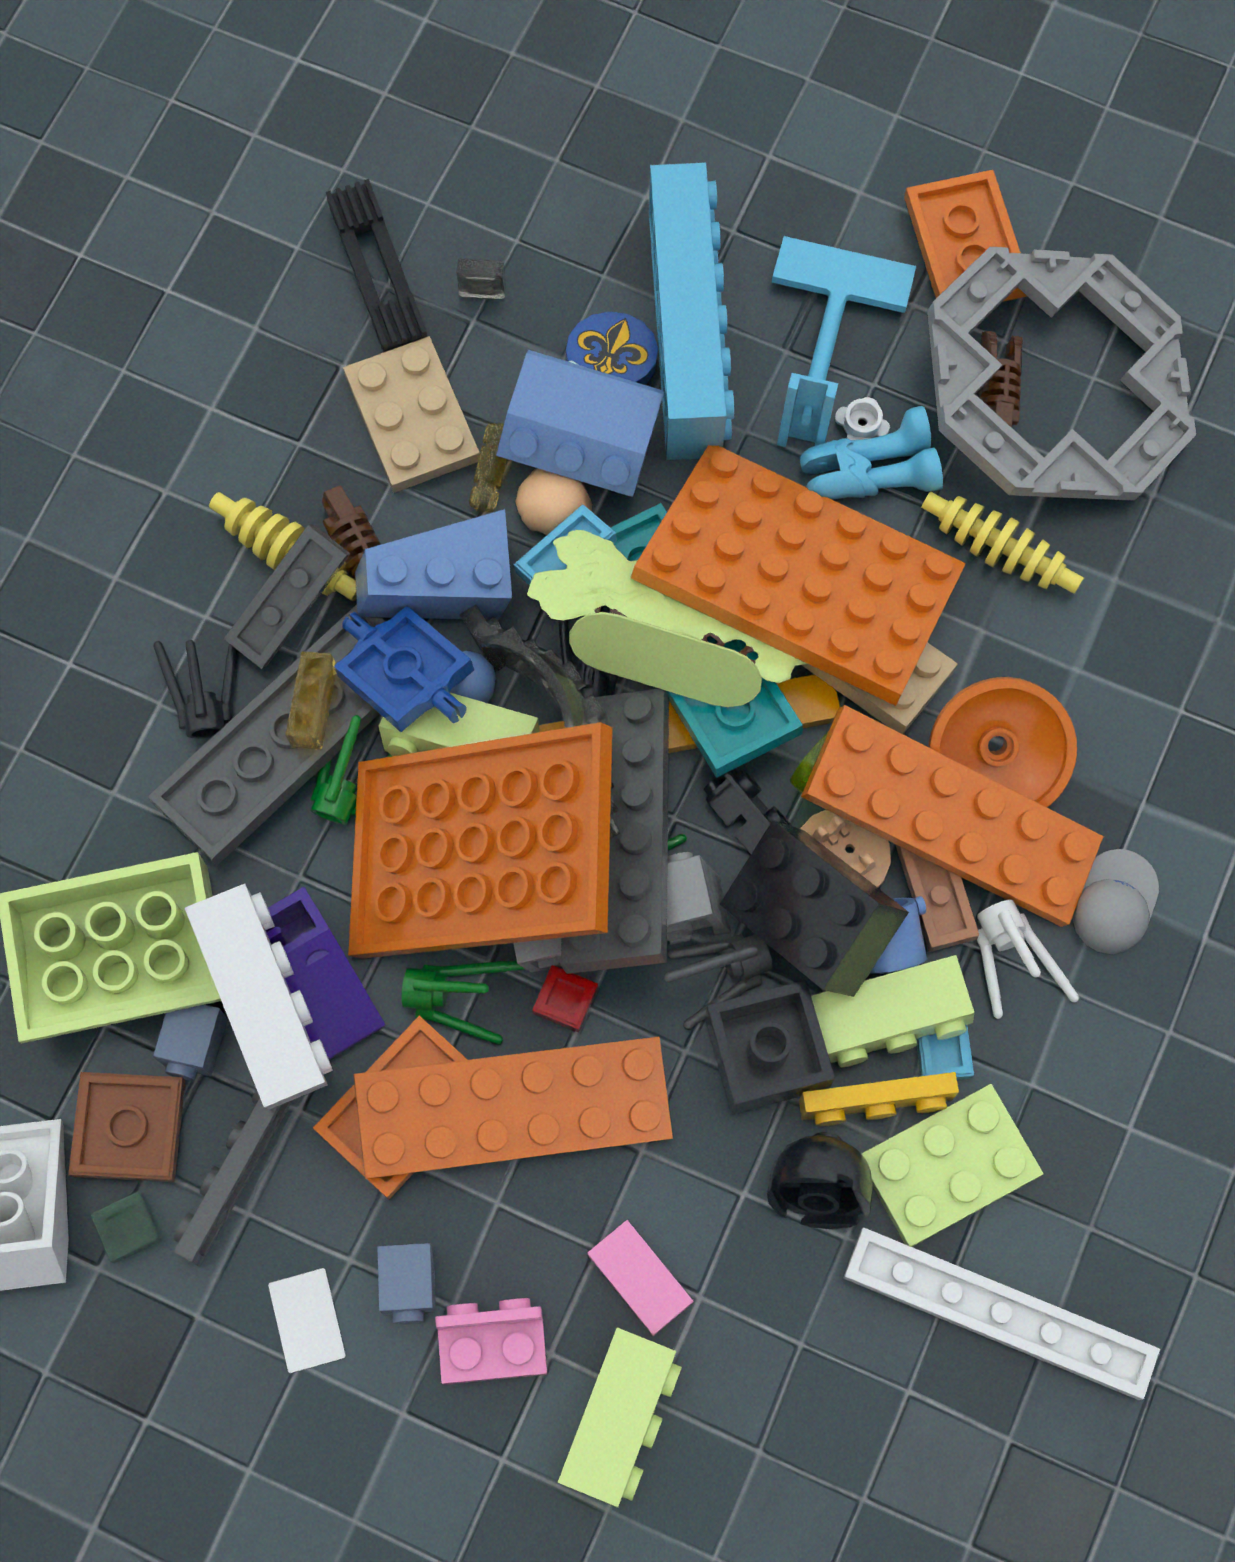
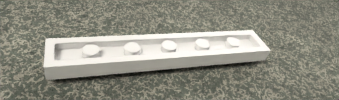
[843,1227,1160,1400]

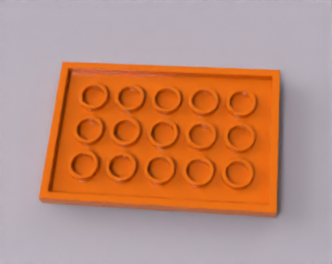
[631,445,966,706]
[348,722,613,959]

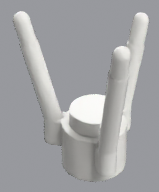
[977,900,1079,1019]

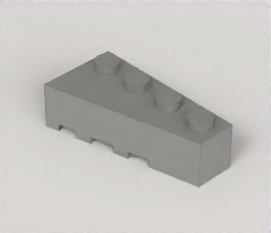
[513,852,731,972]

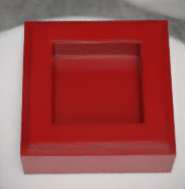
[532,965,598,1033]

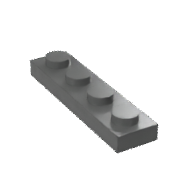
[174,1089,293,1267]

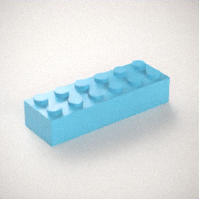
[649,163,734,460]

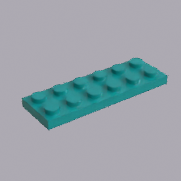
[610,503,803,778]

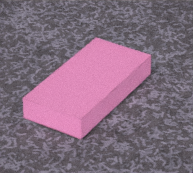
[587,1220,694,1336]

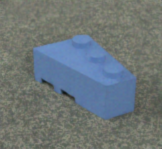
[355,509,512,620]

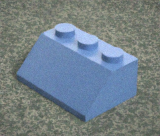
[496,350,665,497]

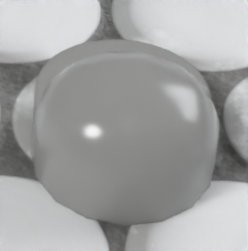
[1072,849,1159,954]

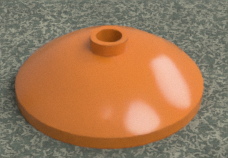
[928,677,1077,807]

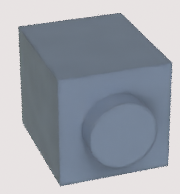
[153,1005,228,1081]
[377,1243,436,1324]

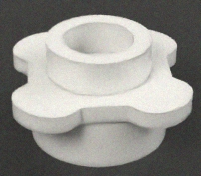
[835,397,890,440]

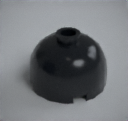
[767,1132,872,1229]

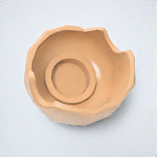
[515,469,592,535]

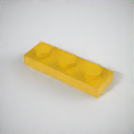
[799,1072,959,1126]

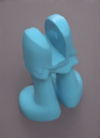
[800,406,943,500]

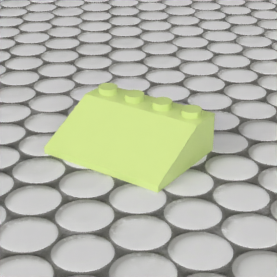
[0,852,221,1044]

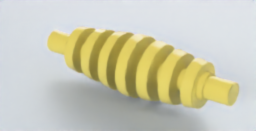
[921,491,1084,594]
[209,492,357,601]

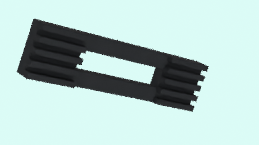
[326,179,427,352]

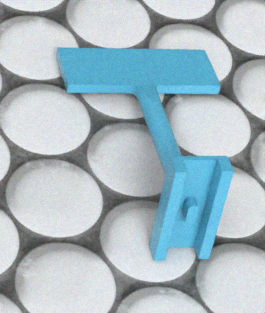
[772,236,916,447]

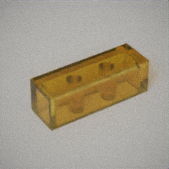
[285,651,336,750]

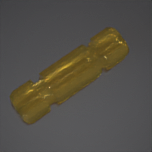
[469,422,507,512]

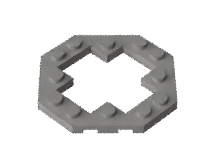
[927,247,1196,501]

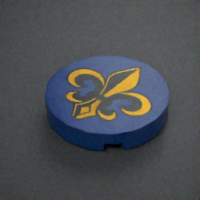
[566,312,658,385]

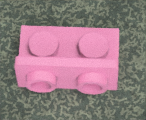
[435,1298,547,1385]

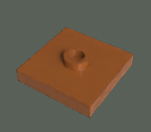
[68,1072,186,1182]

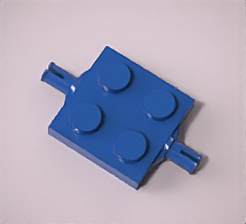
[334,606,474,732]

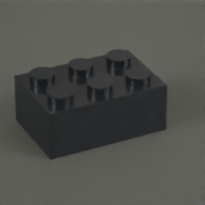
[720,820,909,997]

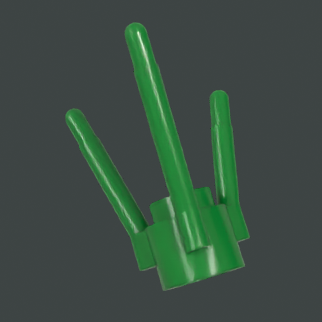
[310,715,392,825]
[402,960,524,1044]

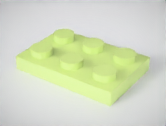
[862,1084,1044,1247]

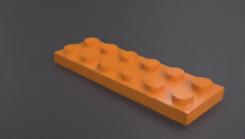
[801,705,1104,927]
[353,1037,673,1179]

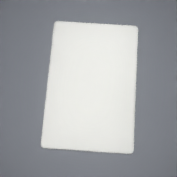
[268,1268,346,1373]

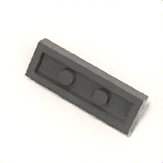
[224,524,350,669]

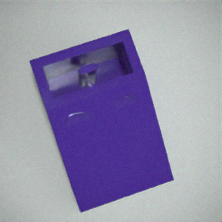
[266,887,386,1060]

